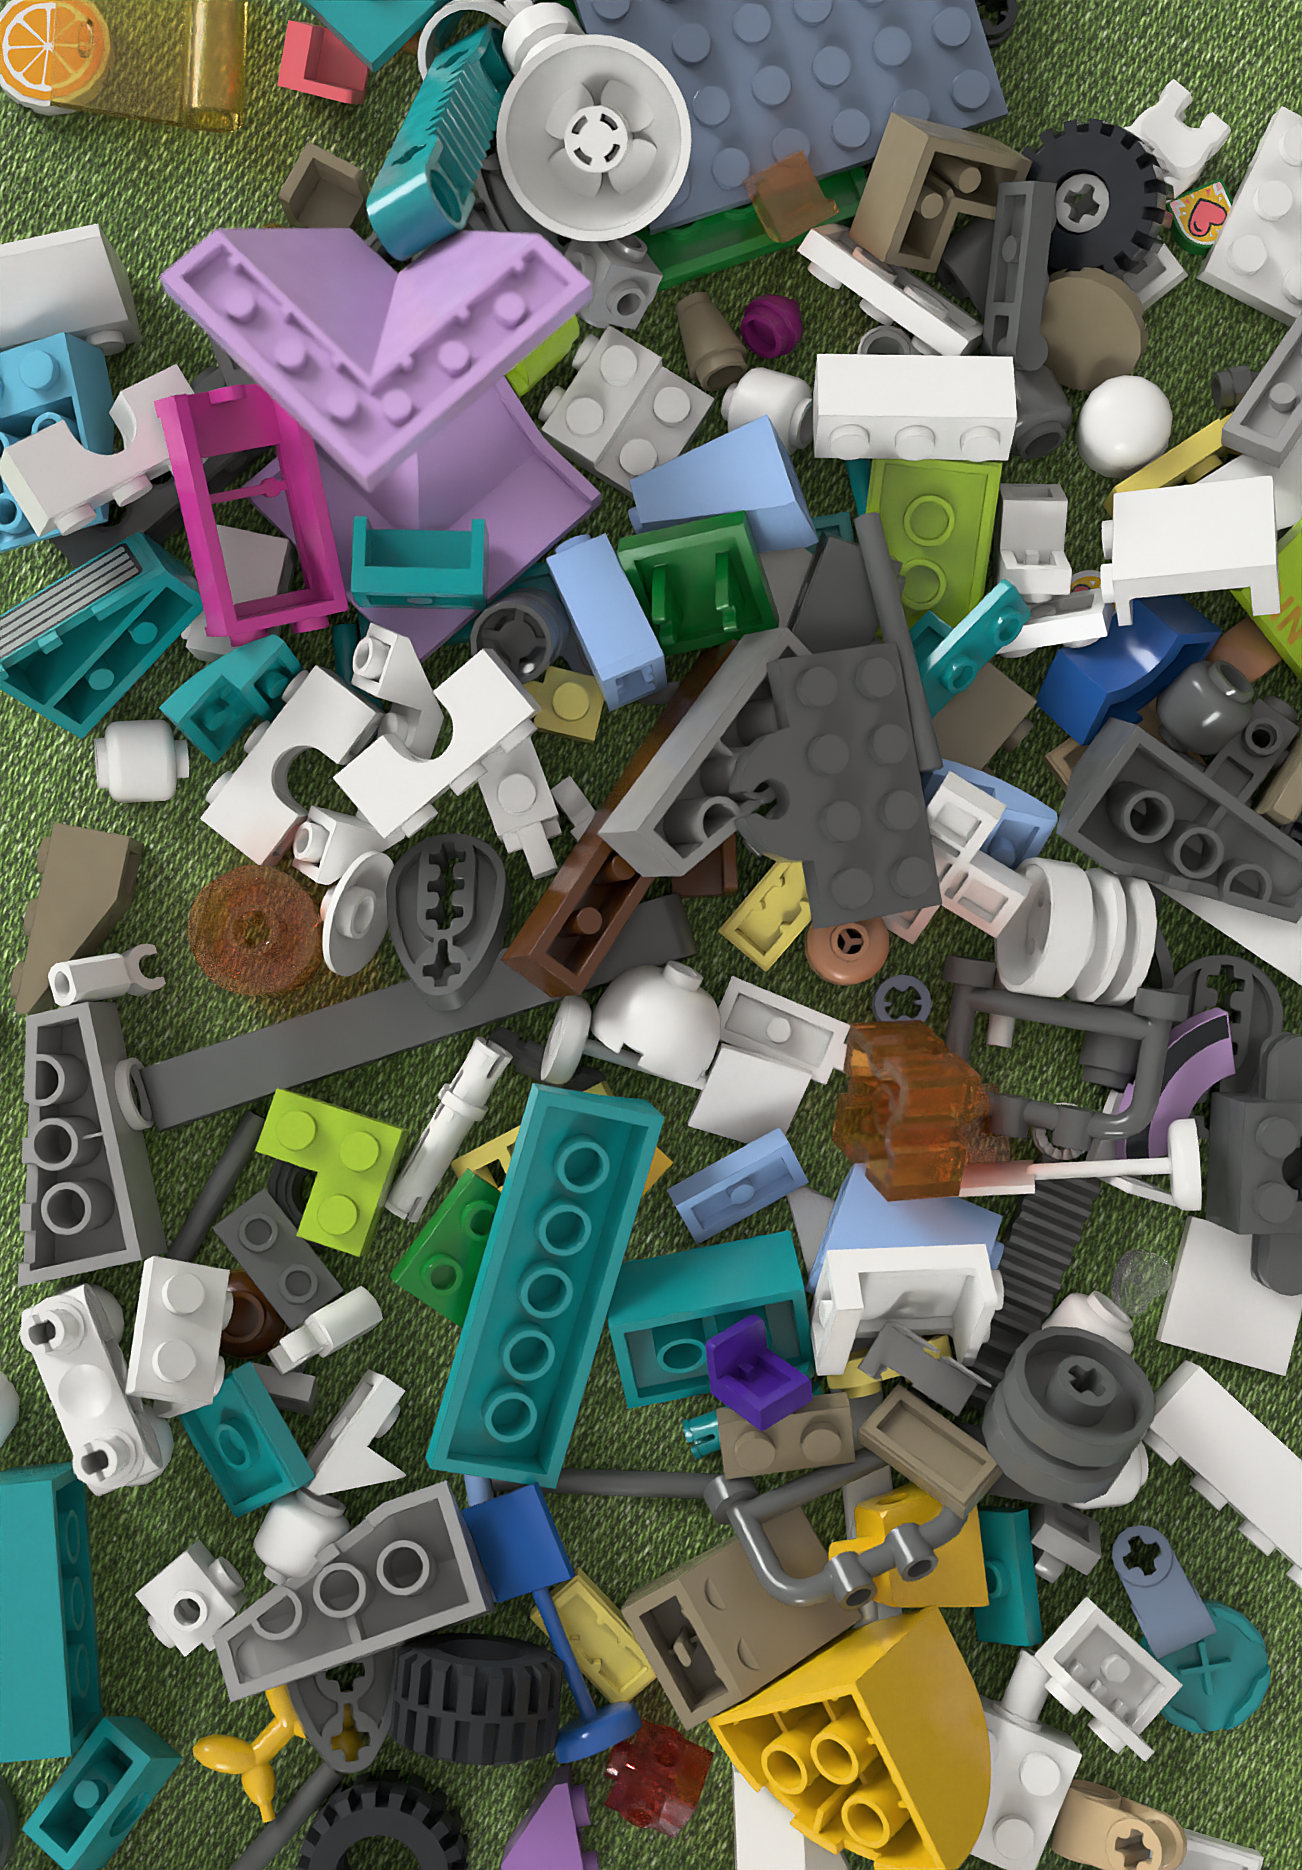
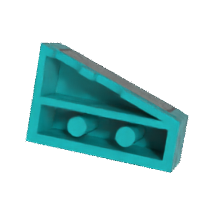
[0,531,204,739]

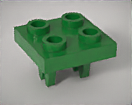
[617,510,780,657]
[389,1168,501,1328]

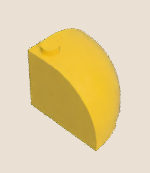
[707,1605,991,1870]

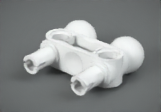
[20,1282,174,1496]

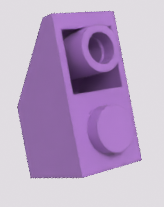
[501,1765,601,1870]

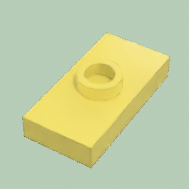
[718,861,812,972]
[530,1567,657,1703]

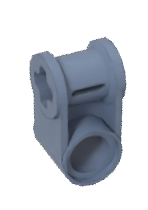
[1112,1525,1217,1660]

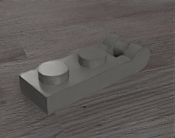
[981,181,1057,371]

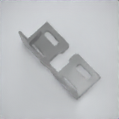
[858,1320,992,1416]

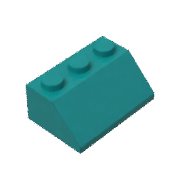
[607,1230,816,1409]

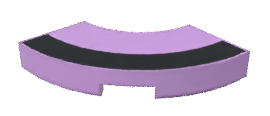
[1115,1007,1235,1160]

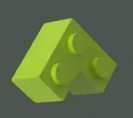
[255,1088,410,1257]

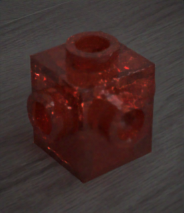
[603,1719,714,1839]

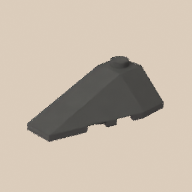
[1056,717,1302,924]

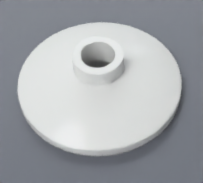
[320,851,394,976]

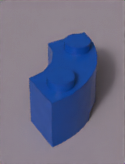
[1036,594,1222,746]

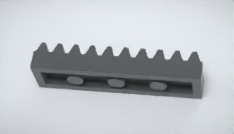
[951,1153,1101,1410]

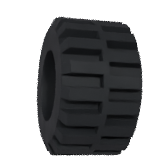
[390,1633,564,1765]
[296,1769,469,1870]

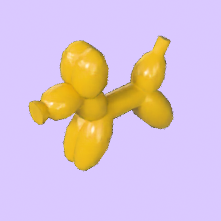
[192,1685,364,1823]

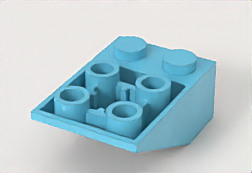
[0,332,115,554]

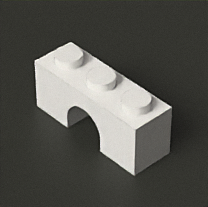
[0,364,208,537]
[333,649,543,839]
[200,665,386,866]

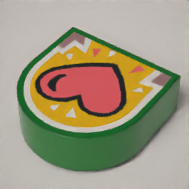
[1165,177,1233,255]

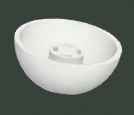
[496,34,692,242]

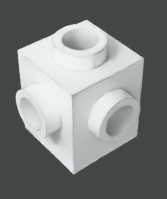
[135,1540,248,1657]

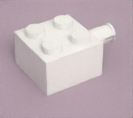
[970,1648,1082,1870]

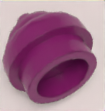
[740,294,803,359]

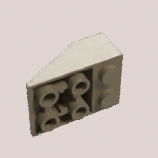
[621,1506,863,1731]

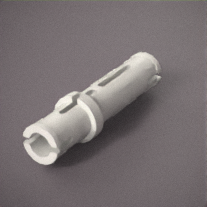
[384,1036,513,1222]

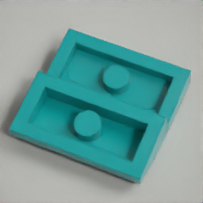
[159,634,304,764]

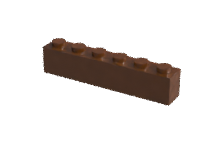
[501,639,738,998]

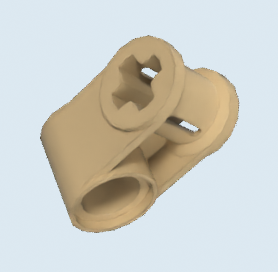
[1050,1779,1187,1870]

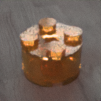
[187,865,324,999]

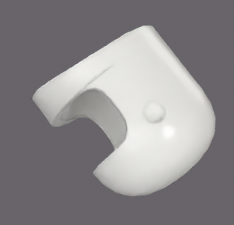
[1075,375,1173,479]

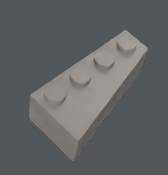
[597,627,812,877]
[18,1002,168,1287]

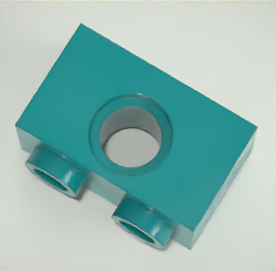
[21,1716,183,1870]

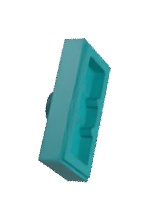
[974,1506,1043,1647]

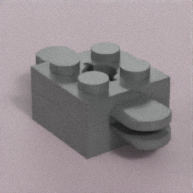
[1205,1032,1302,1296]

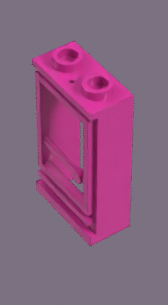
[154,383,349,647]

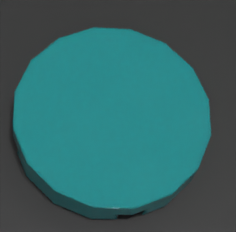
[1139,1598,1270,1734]

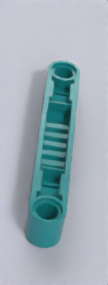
[366,21,514,261]

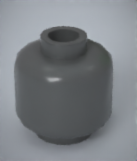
[1009,365,1073,460]
[1156,660,1254,755]

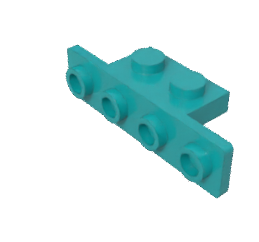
[909,579,1031,719]

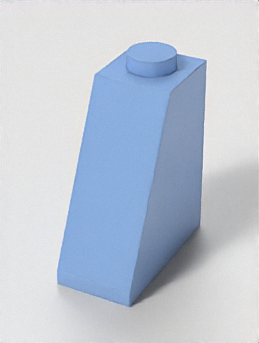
[628,414,819,553]
[546,533,668,712]
[804,1155,1004,1295]

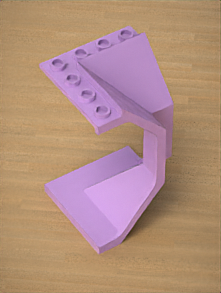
[159,228,601,664]

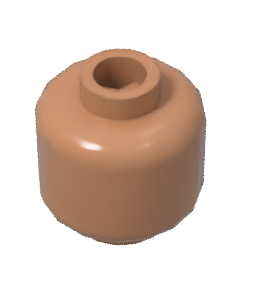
[804,917,890,986]

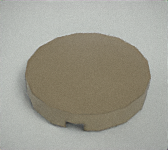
[1040,267,1149,391]

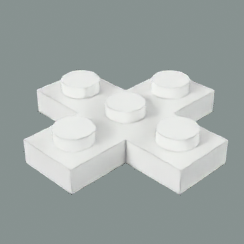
[881,771,1033,944]

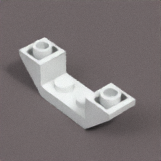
[292,622,444,885]

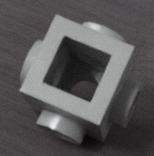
[564,234,663,330]

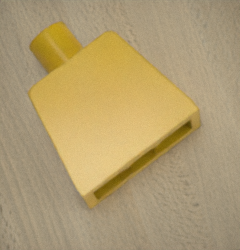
[828,1482,989,1608]

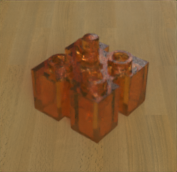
[832,1020,991,1202]

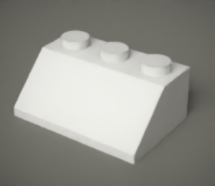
[0,223,142,356]

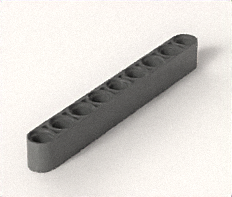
[139,893,700,1132]

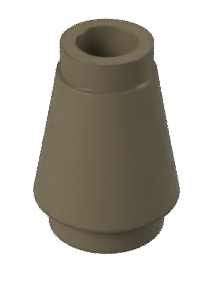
[675,292,748,391]

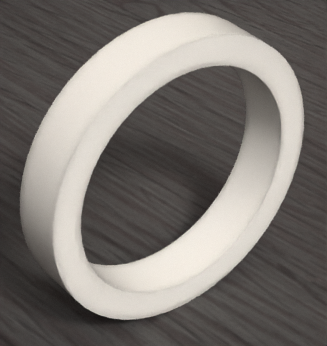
[115,1058,155,1131]

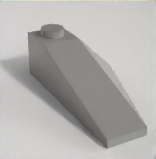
[212,1481,496,1702]

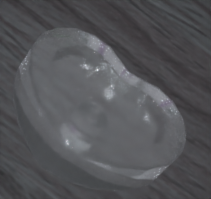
[1111,1249,1172,1316]

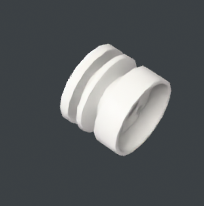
[994,857,1157,1006]

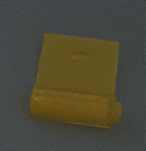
[50,0,249,133]

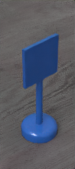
[462,1482,642,1763]

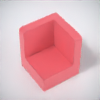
[277,20,370,104]

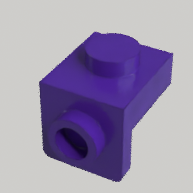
[705,1314,813,1432]

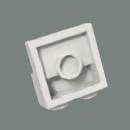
[538,325,715,500]

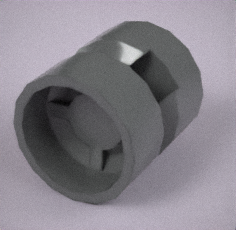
[470,587,570,684]

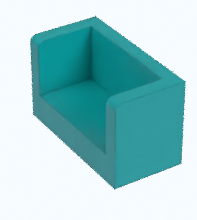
[351,516,489,610]

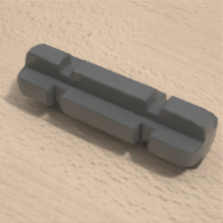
[486,1027,607,1092]

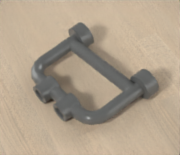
[942,954,1190,1151]
[703,1388,968,1611]

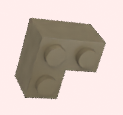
[848,112,1032,274]

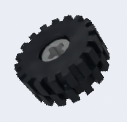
[1021,118,1175,282]

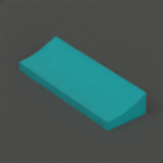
[426,1083,665,1489]

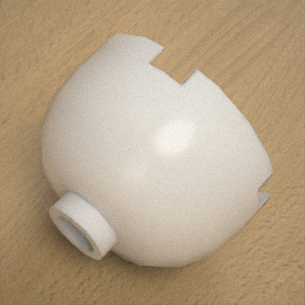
[590,961,721,1083]

